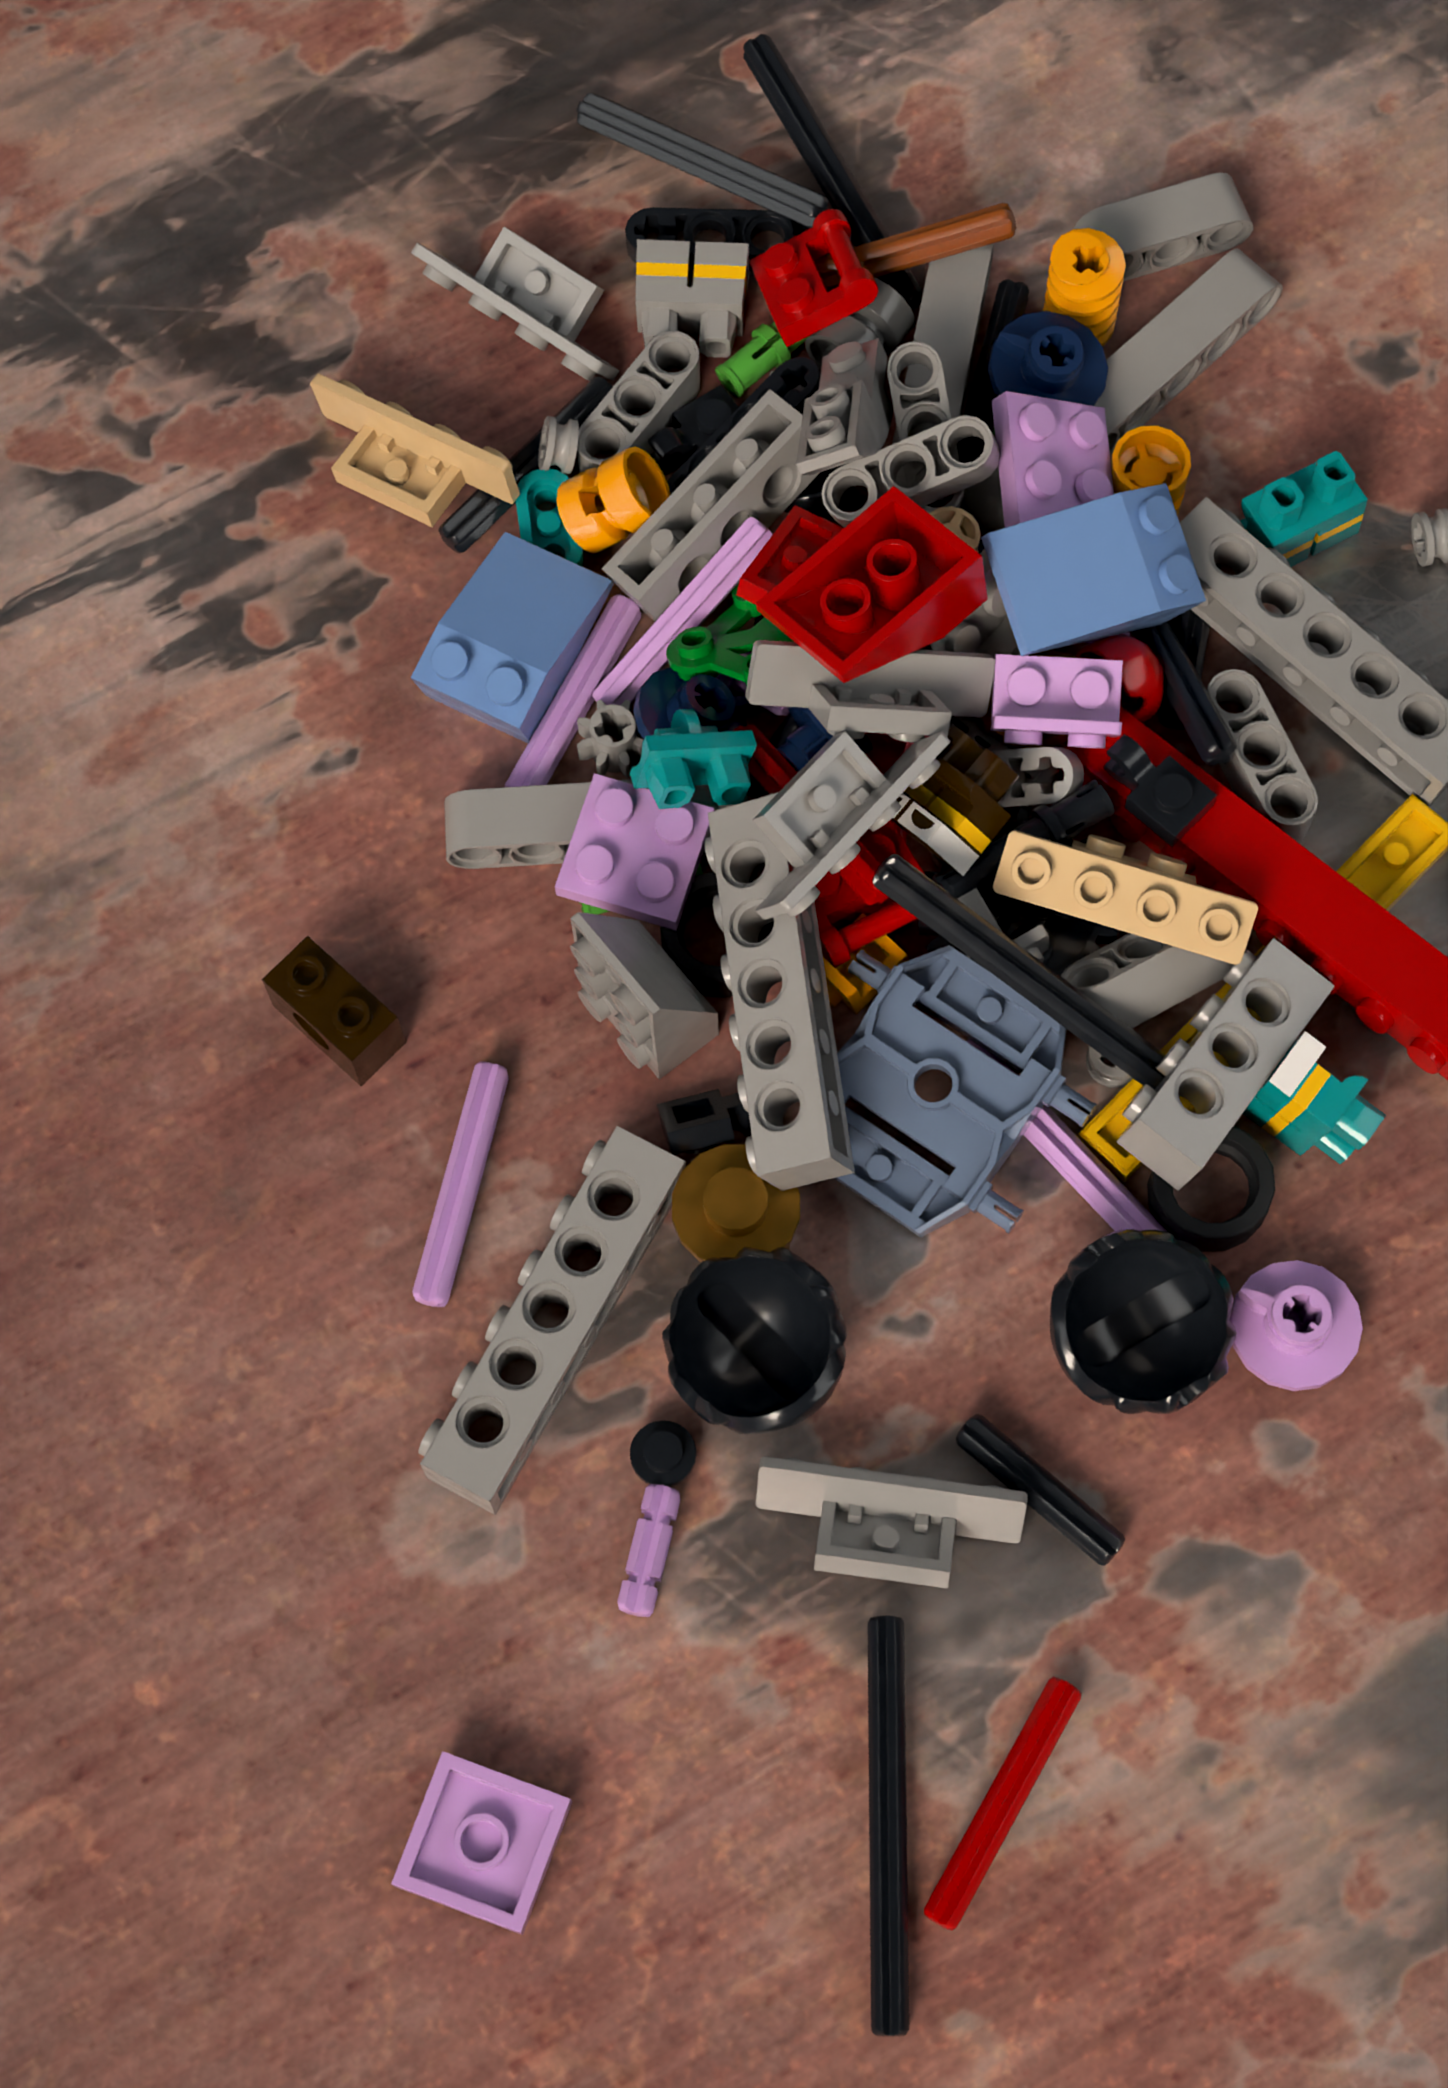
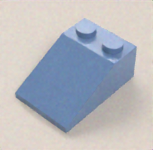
[981,483,1206,657]
[410,532,614,743]

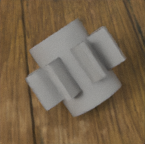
[577,699,644,778]

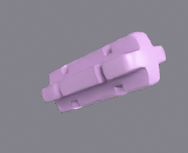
[617,1484,681,1617]

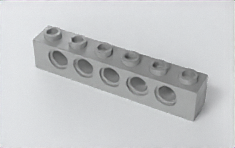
[1180,497,1448,806]
[705,792,855,1191]
[418,1126,686,1515]

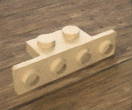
[310,374,520,527]
[993,830,1258,965]

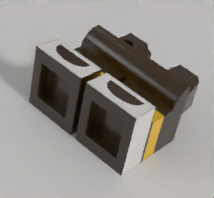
[891,725,1019,876]

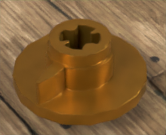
[672,1144,800,1262]

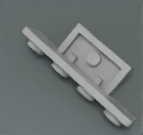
[411,227,619,381]
[745,640,995,743]
[753,731,951,920]
[756,1457,1028,1589]

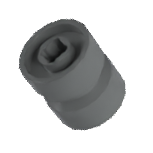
[806,278,915,371]

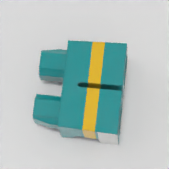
[1240,450,1368,568]
[1242,1031,1386,1164]

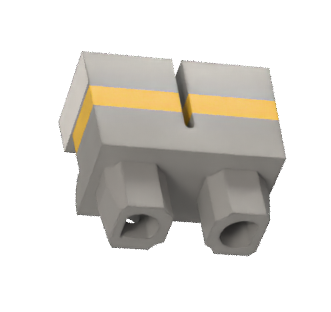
[635,239,749,358]

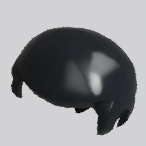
[1050,1229,1237,1414]
[662,1246,847,1435]

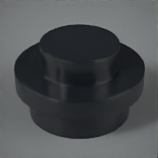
[630,1420,696,1487]

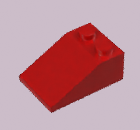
[755,486,988,683]

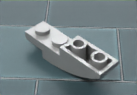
[796,338,893,476]

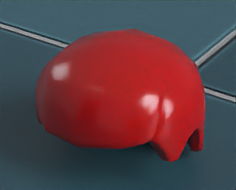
[1076,634,1164,723]

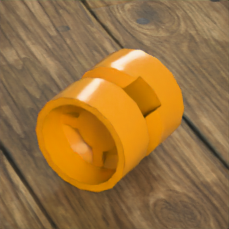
[1111,425,1191,516]
[556,446,671,553]

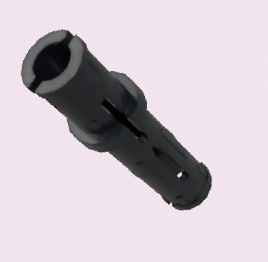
[932,779,1115,898]

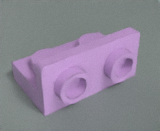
[990,654,1123,749]

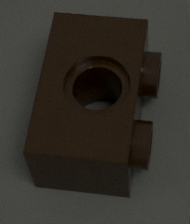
[262,936,406,1087]

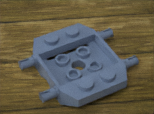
[783,945,1097,1237]

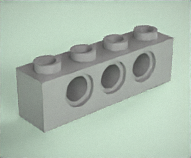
[602,389,819,622]
[1116,938,1335,1191]

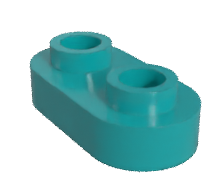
[516,468,584,567]

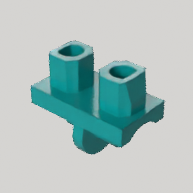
[630,709,757,809]

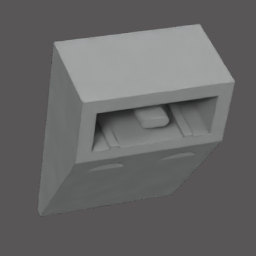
[570,912,719,1080]

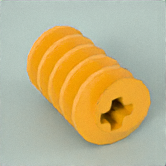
[1043,228,1126,346]

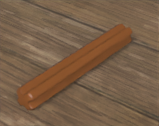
[814,203,1016,292]

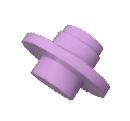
[1230,1260,1363,1391]

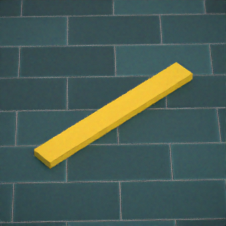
[1077,794,1448,1183]

